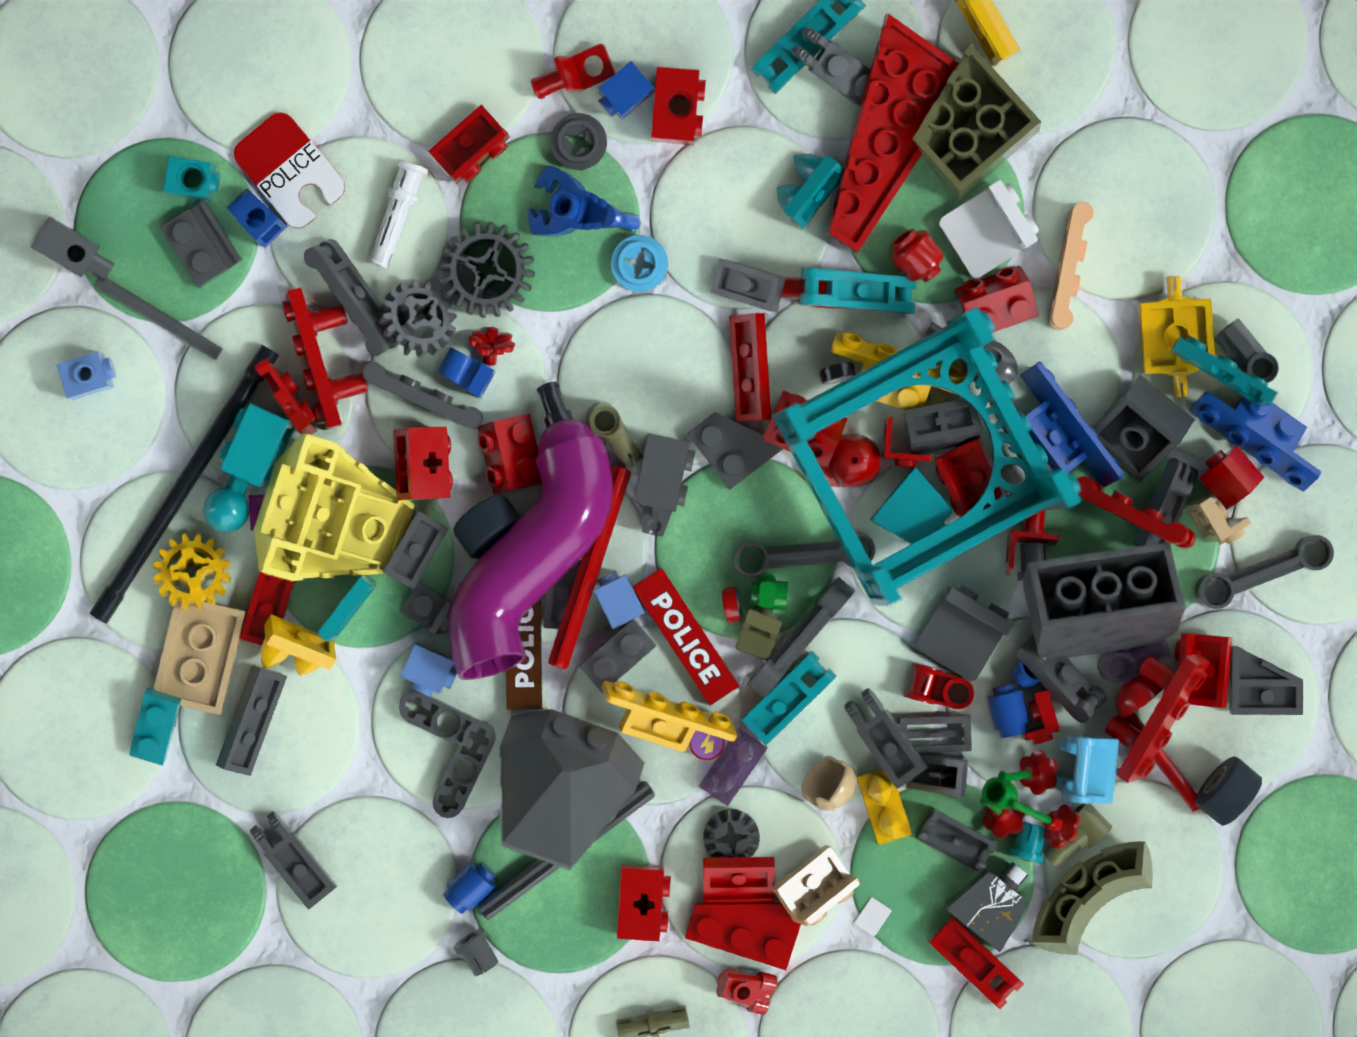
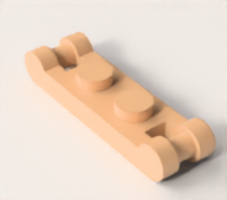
[1048,202,1094,331]

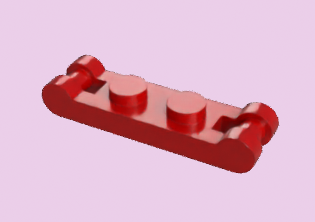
[1076,476,1196,549]

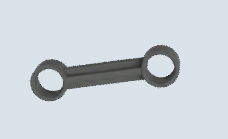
[733,532,875,577]
[1196,535,1334,609]
[747,577,855,698]

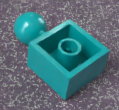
[203,403,295,533]

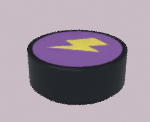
[819,361,856,385]

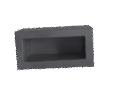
[579,619,656,693]

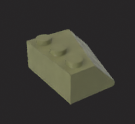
[913,43,1041,200]

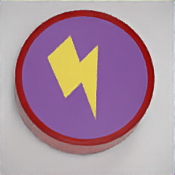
[722,586,742,623]
[689,730,725,760]

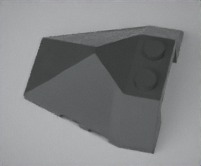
[500,709,645,870]

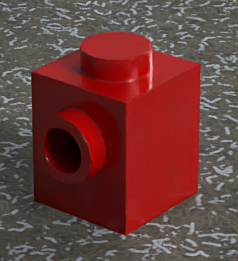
[1199,445,1265,510]

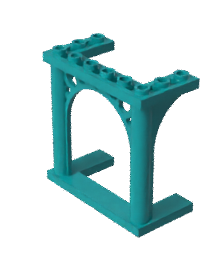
[771,307,1081,606]

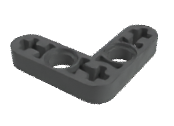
[399,691,496,818]

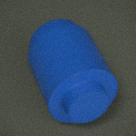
[987,684,1030,738]
[443,861,496,914]

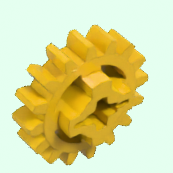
[153,533,231,611]

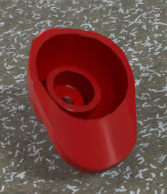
[819,434,881,488]

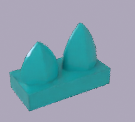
[777,154,843,229]

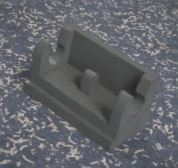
[904,399,982,454]
[915,807,998,872]

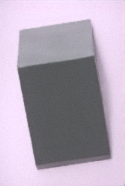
[906,753,968,797]

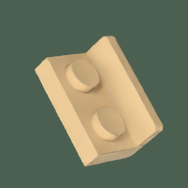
[1185,497,1251,545]

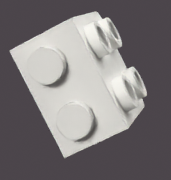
[939,179,1039,278]

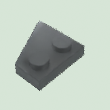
[687,412,783,490]
[1230,646,1303,715]

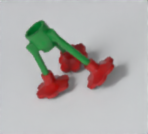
[980,750,1080,849]

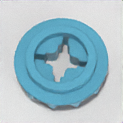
[611,235,668,292]

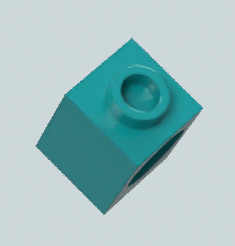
[164,156,220,201]

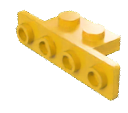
[830,331,967,410]
[601,680,738,752]

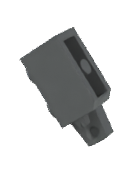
[635,433,695,537]

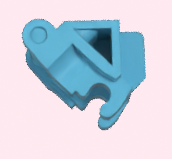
[1055,734,1119,804]

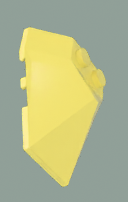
[254,433,415,581]

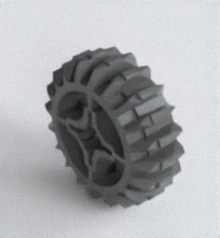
[439,222,535,318]

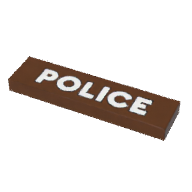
[506,599,542,710]

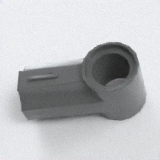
[1214,318,1279,383]

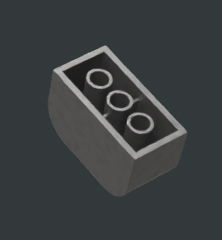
[1023,542,1186,658]

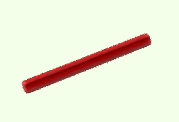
[548,466,631,669]

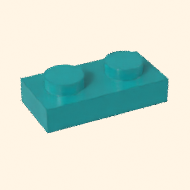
[129,688,182,766]

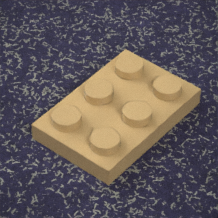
[153,601,247,715]

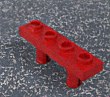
[282,287,368,431]
[1105,653,1210,783]

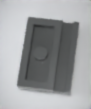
[160,200,243,288]

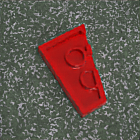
[685,902,801,971]

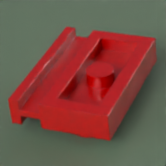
[703,857,775,904]

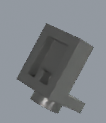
[399,582,452,635]

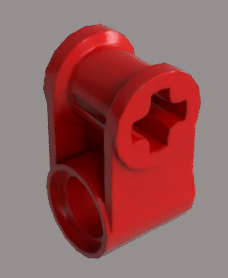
[904,662,975,710]

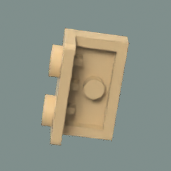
[772,845,861,926]

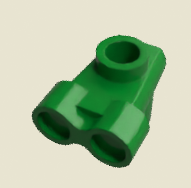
[750,572,788,612]

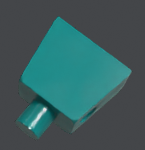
[870,467,953,544]

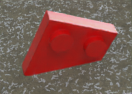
[254,359,317,435]

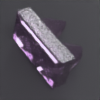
[698,727,768,806]

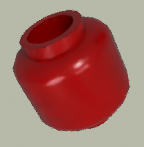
[890,228,943,282]

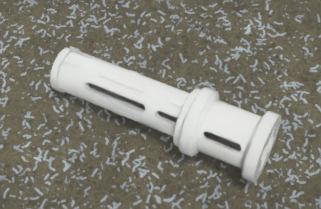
[368,159,429,269]

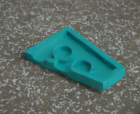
[1170,336,1278,407]

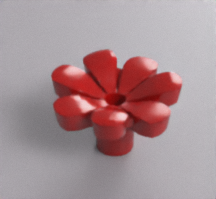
[469,327,515,366]

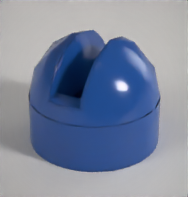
[1011,660,1039,689]

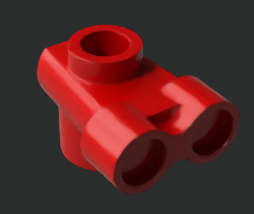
[716,967,777,1015]

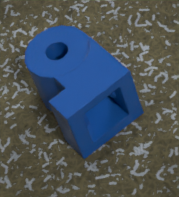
[226,188,288,248]
[437,347,496,399]

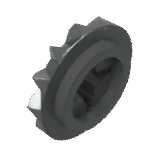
[550,113,607,171]
[703,809,760,858]

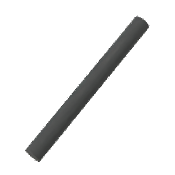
[94,278,223,360]

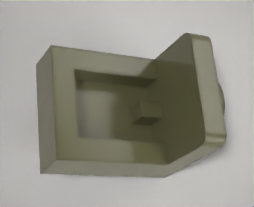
[735,608,783,661]

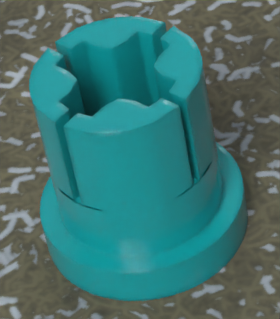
[1008,822,1045,864]

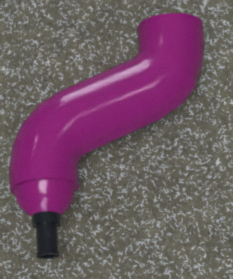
[448,382,613,680]

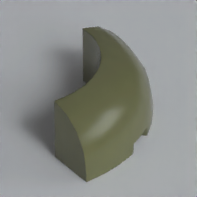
[1032,841,1153,955]

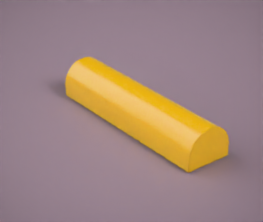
[954,0,1021,67]

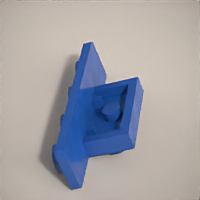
[1020,361,1124,488]
[1189,391,1321,491]

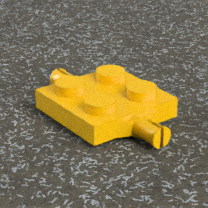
[1138,276,1215,397]

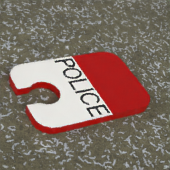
[234,112,345,228]

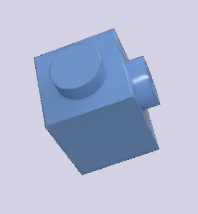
[56,352,116,400]
[594,571,645,629]
[400,643,457,697]

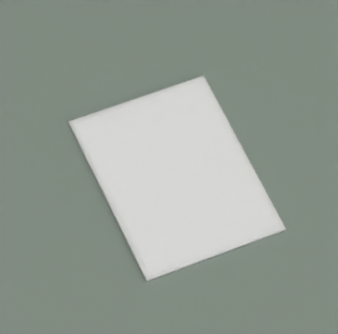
[854,897,892,937]

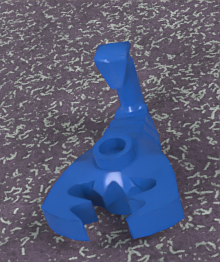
[528,166,641,237]

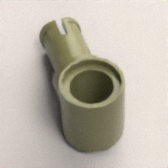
[587,402,644,469]
[1043,803,1112,868]

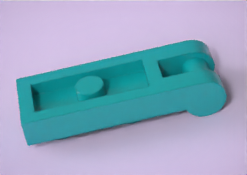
[741,651,837,745]

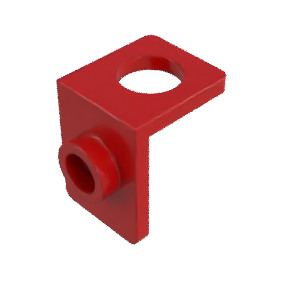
[882,416,932,468]

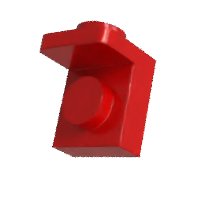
[1022,688,1060,745]

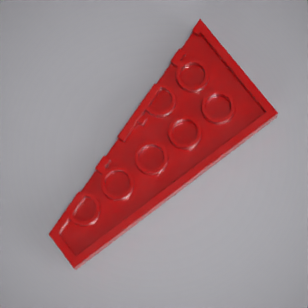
[826,14,959,253]

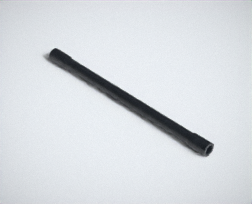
[89,344,280,624]

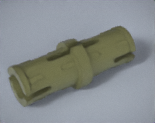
[616,1005,690,1037]

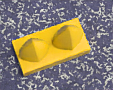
[261,614,336,676]
[856,768,912,845]

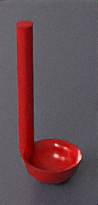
[1115,676,1200,812]

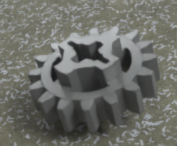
[378,280,457,358]

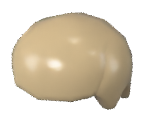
[802,756,857,811]

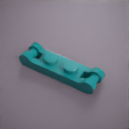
[751,0,866,95]
[800,268,916,314]

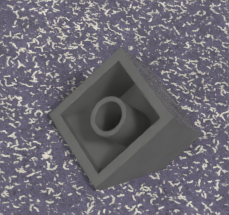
[1093,374,1195,482]

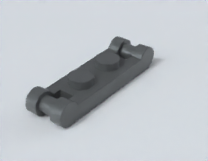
[304,239,395,356]
[363,362,483,429]

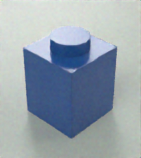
[598,61,654,120]

